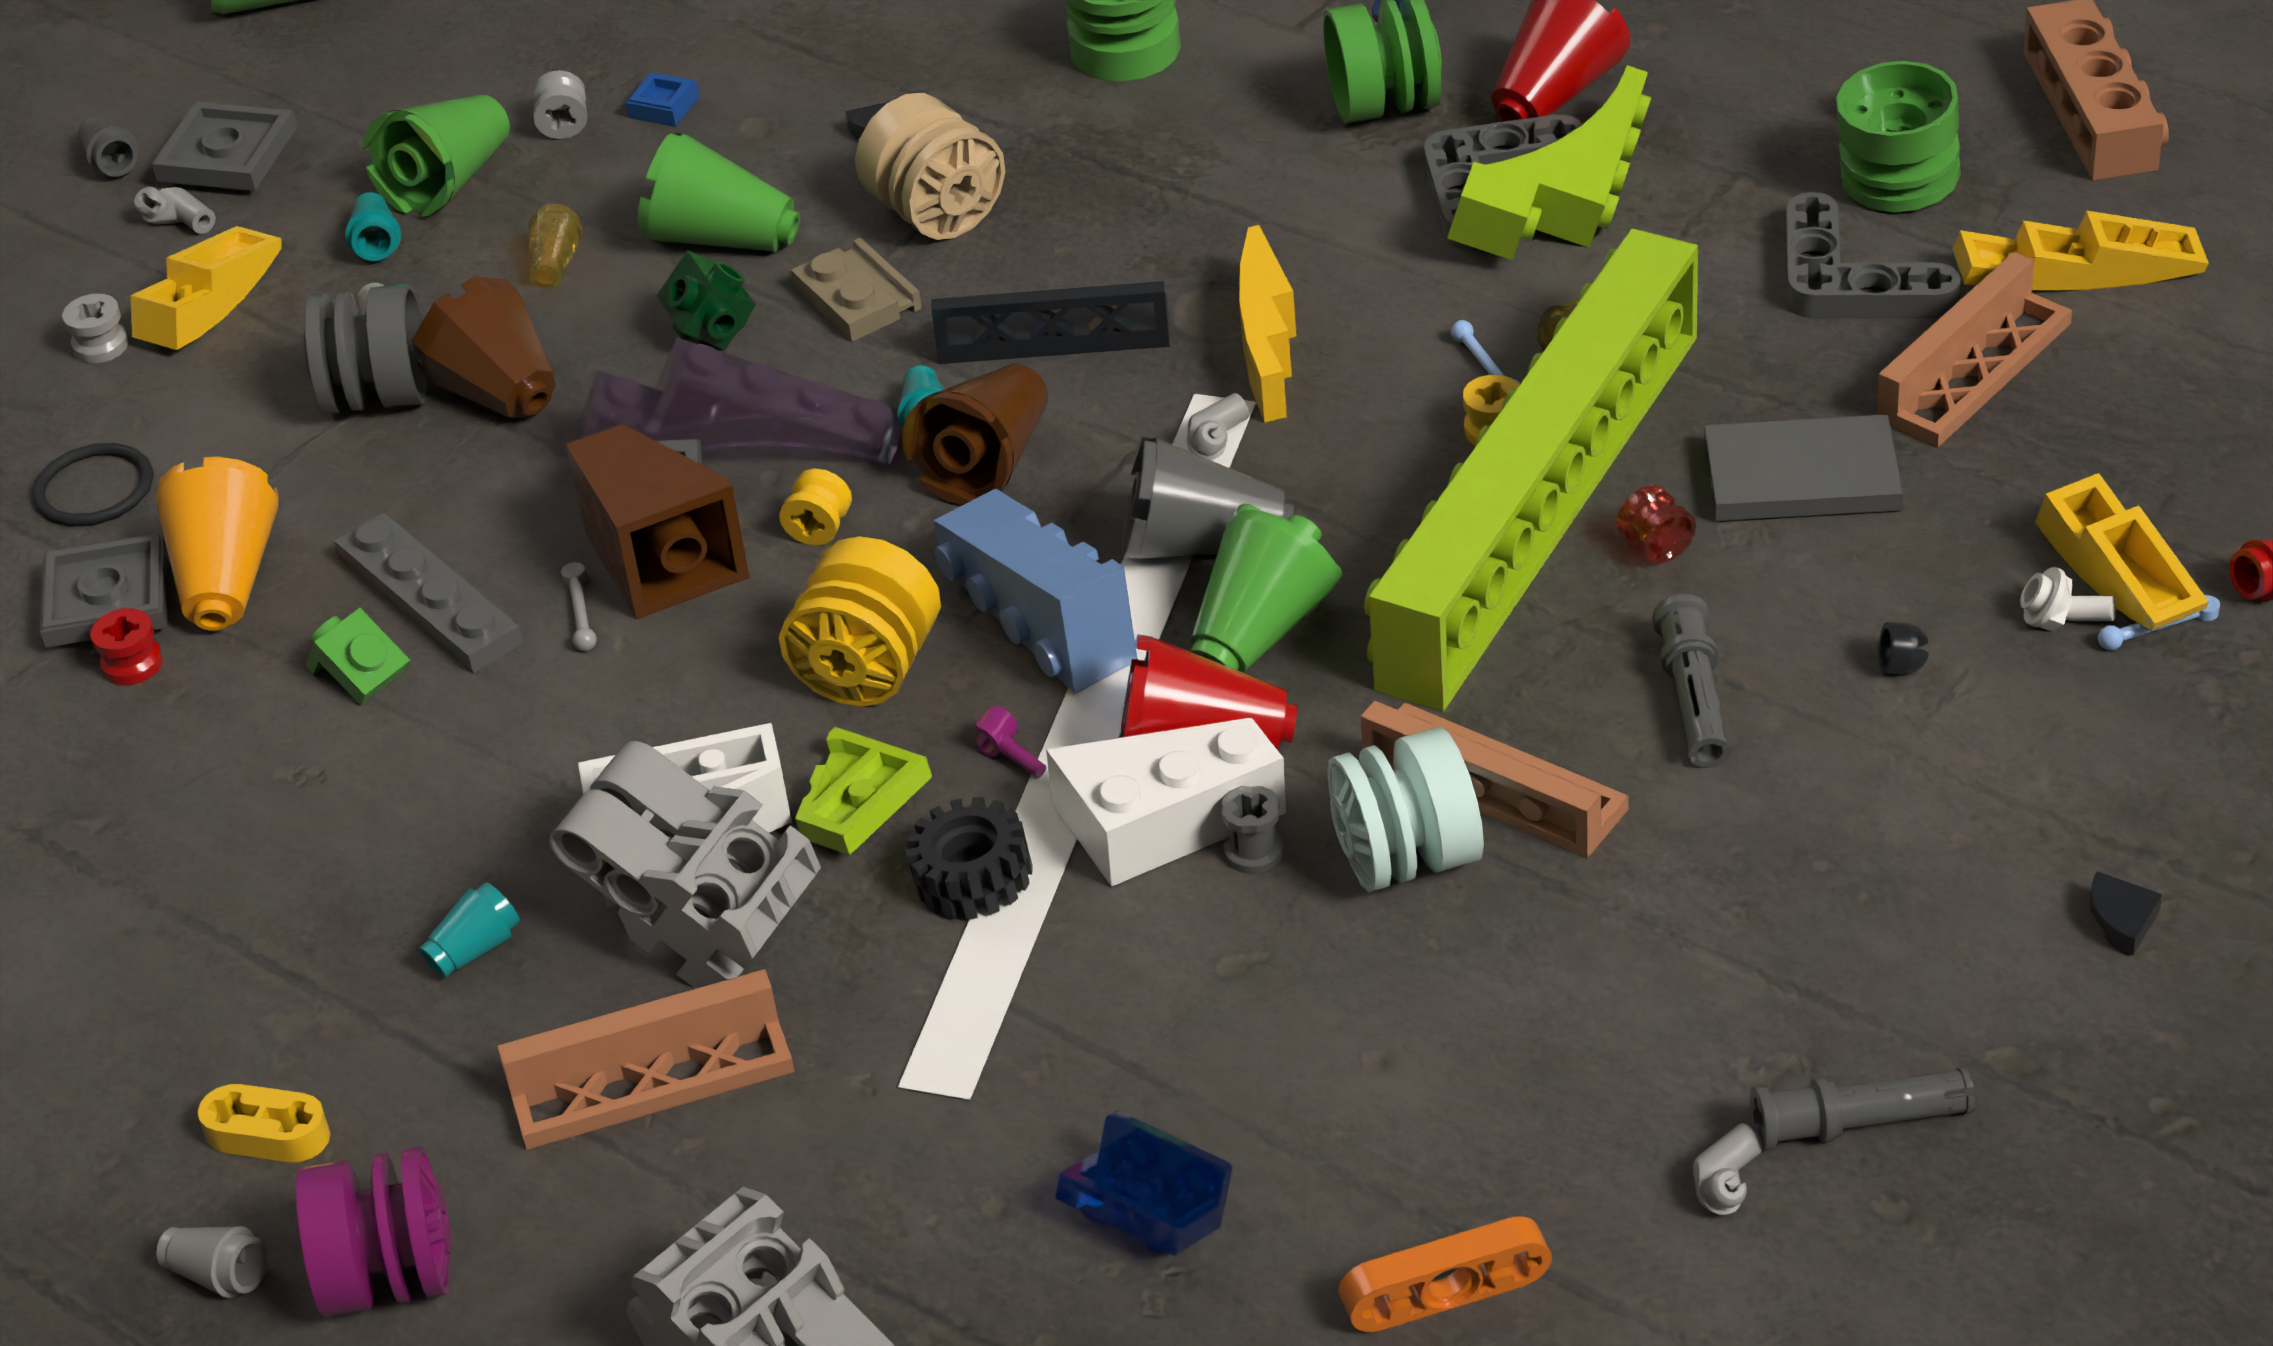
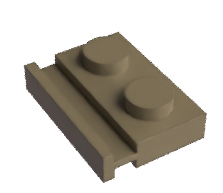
[791,238,922,342]

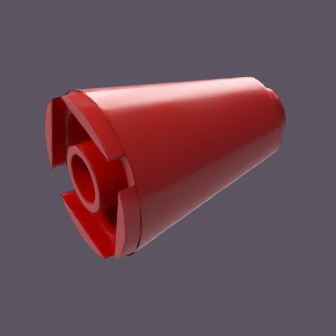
[1491,0,1630,122]
[1121,634,1297,750]

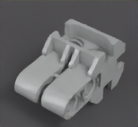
[549,741,821,989]
[626,1187,895,1346]

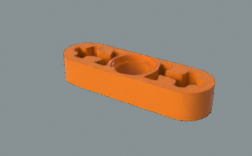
[1338,1216,1552,1332]

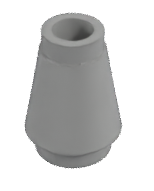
[156,1226,267,1298]

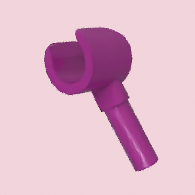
[975,706,1047,778]

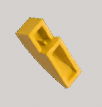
[130,226,282,350]
[2035,473,2209,631]

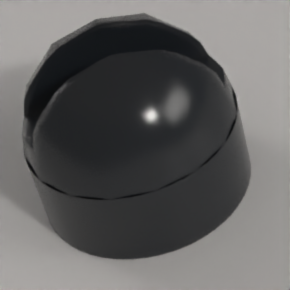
[1878,622,1929,674]

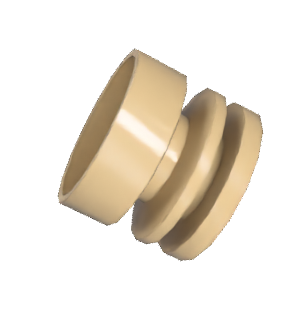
[855,93,1005,240]

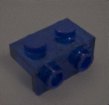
[1055,1111,1233,1256]

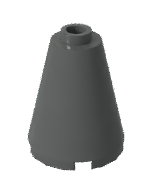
[1121,436,1294,559]

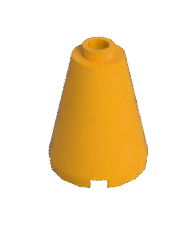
[156,456,279,631]

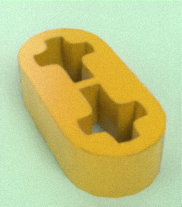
[197,1084,331,1163]

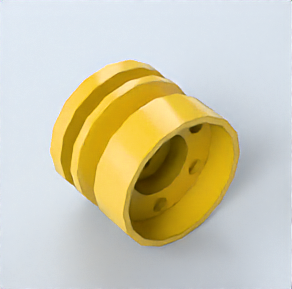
[778,536,941,707]

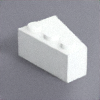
[1046,718,1286,887]
[578,723,792,908]

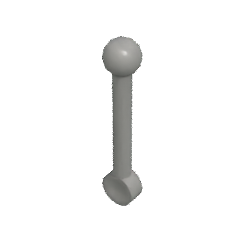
[561,562,597,652]

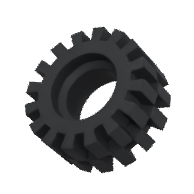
[906,797,1033,919]

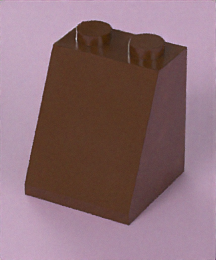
[566,424,750,620]

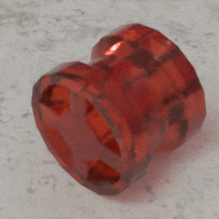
[1616,485,1697,564]

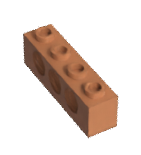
[2023,0,2169,181]

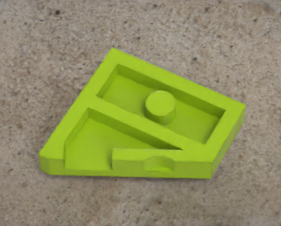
[795,727,932,855]

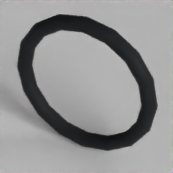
[32,443,154,526]

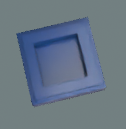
[626,72,700,127]

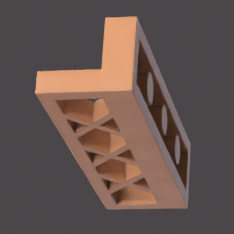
[1877,252,2072,448]
[1361,701,1629,859]
[498,969,795,1150]

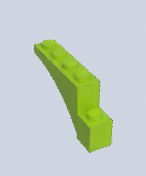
[1447,65,1651,261]

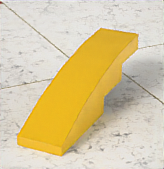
[1952,210,2209,290]
[1239,225,1297,423]

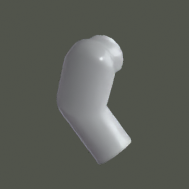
[134,187,216,234]
[1187,393,1249,460]
[1692,1123,1763,1215]

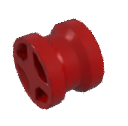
[90,608,163,685]

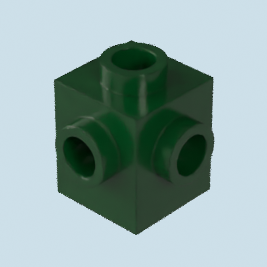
[656,250,756,350]

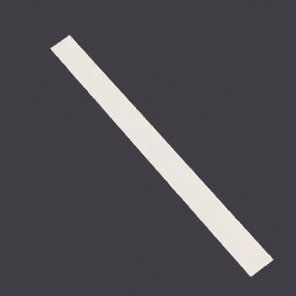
[898,394,1256,1100]

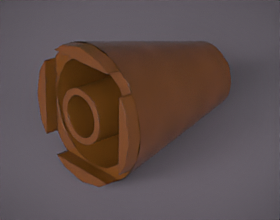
[902,364,1048,505]

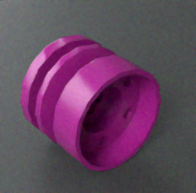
[296,1146,452,1318]

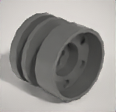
[303,284,429,415]

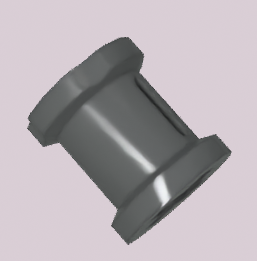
[1221,786,1284,874]

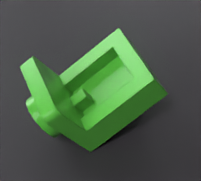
[305,608,411,705]

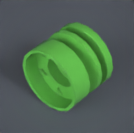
[1064,0,1181,82]
[1323,0,1442,124]
[1836,61,1961,212]

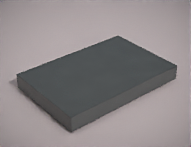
[1704,414,1903,521]

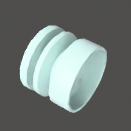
[1327,726,1484,893]

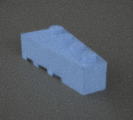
[934,489,1138,694]

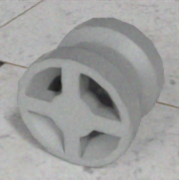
[532,70,588,139]
[62,294,129,364]

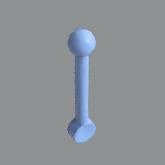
[1451,320,1520,384]
[2098,595,2220,651]

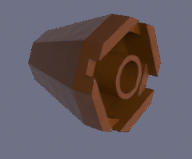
[412,276,556,418]

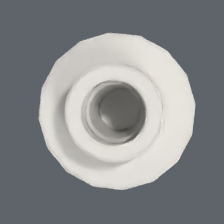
[2020,567,2116,632]

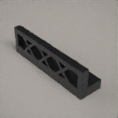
[931,281,1170,364]

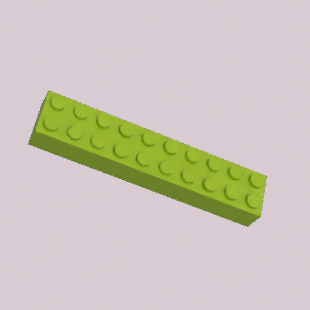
[1364,228,1698,712]

